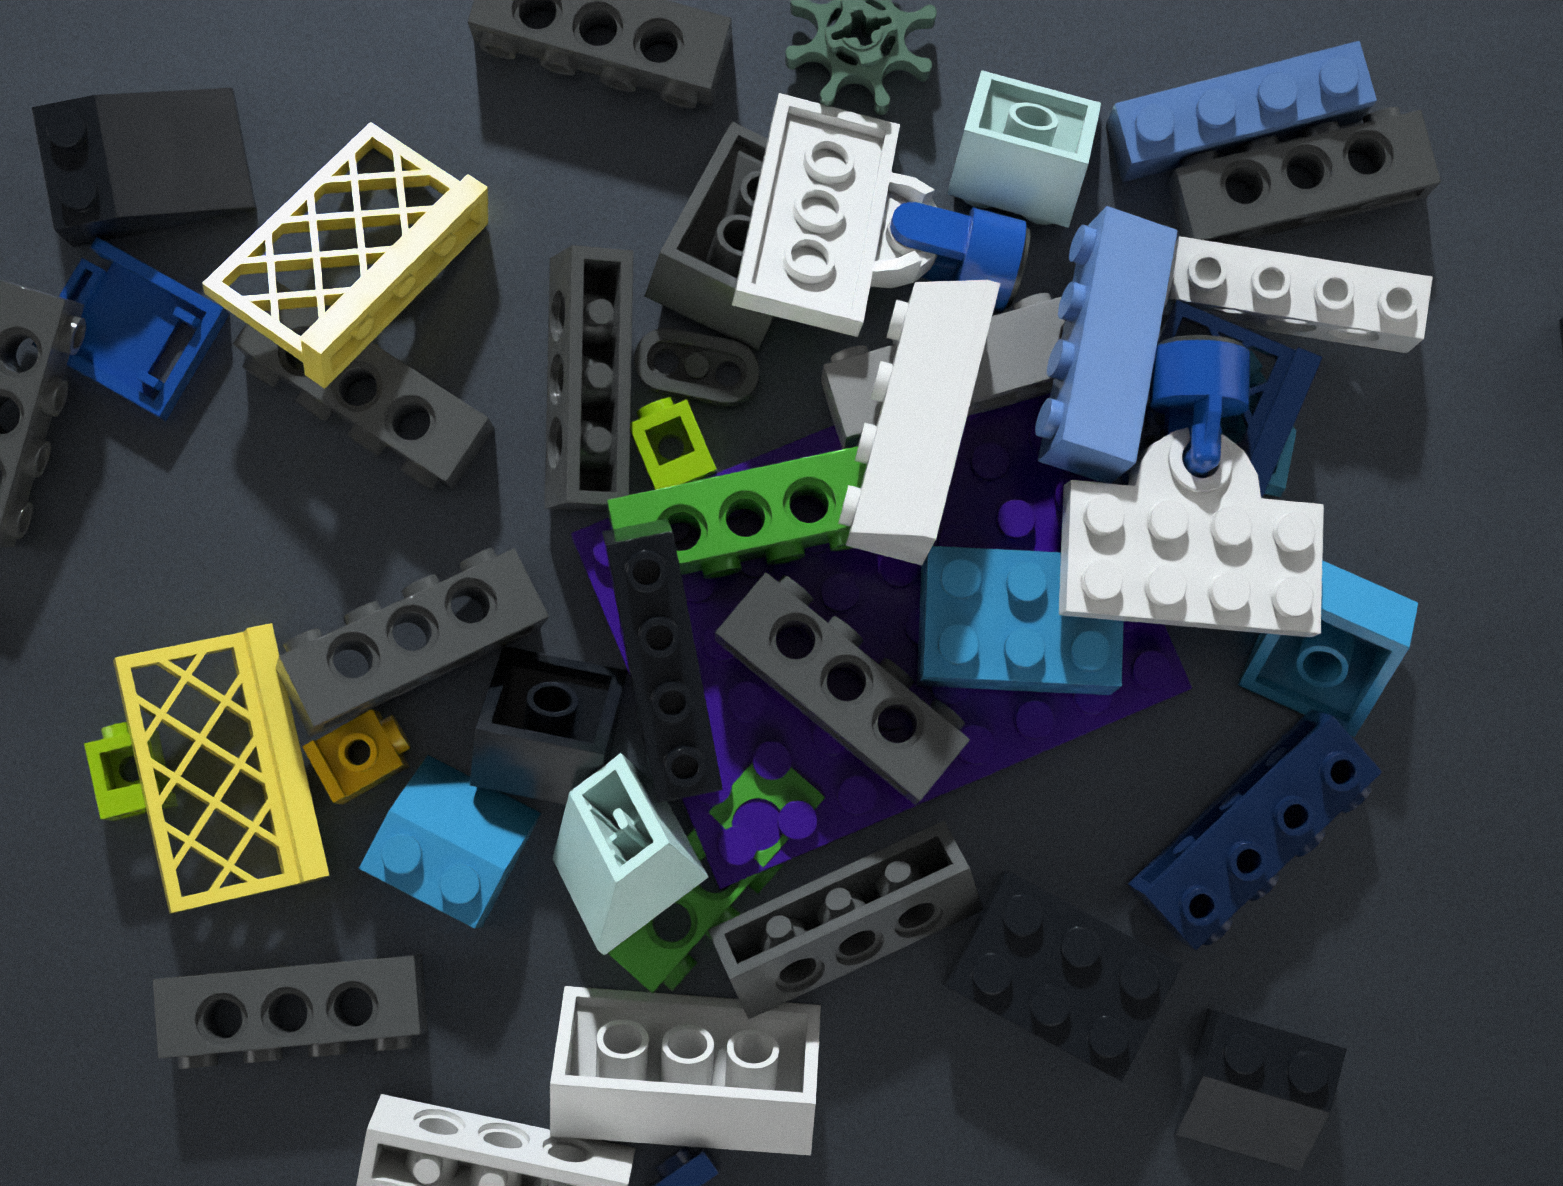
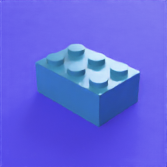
[917,546,1123,695]

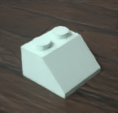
[947,70,1101,228]

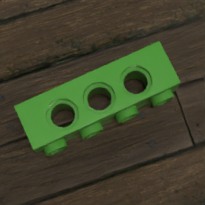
[607,446,867,579]
[608,762,825,993]

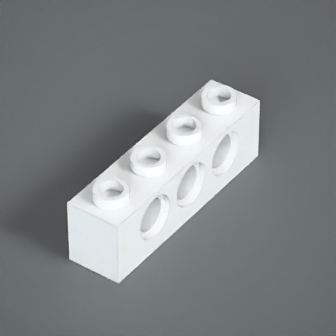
[1163,236,1433,353]
[356,1094,635,1186]

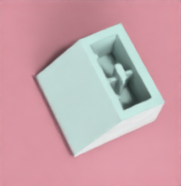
[552,753,708,955]

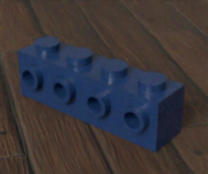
[1127,709,1382,951]

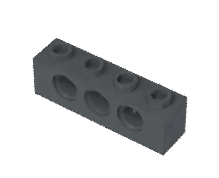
[468,0,732,108]
[1167,107,1441,244]
[544,245,633,512]
[0,280,86,548]
[233,281,494,490]
[276,548,549,737]
[715,572,970,805]
[708,820,984,1019]
[153,954,428,1069]

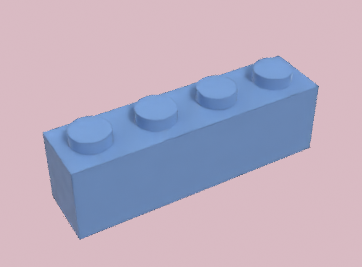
[1106,41,1377,183]
[1035,206,1178,484]

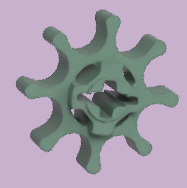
[785,0,937,115]

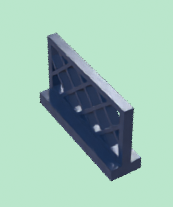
[1097,300,1323,498]

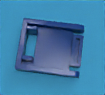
[32,237,230,421]

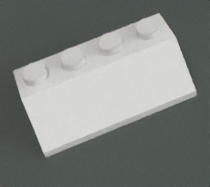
[838,280,1000,565]
[550,986,821,1156]

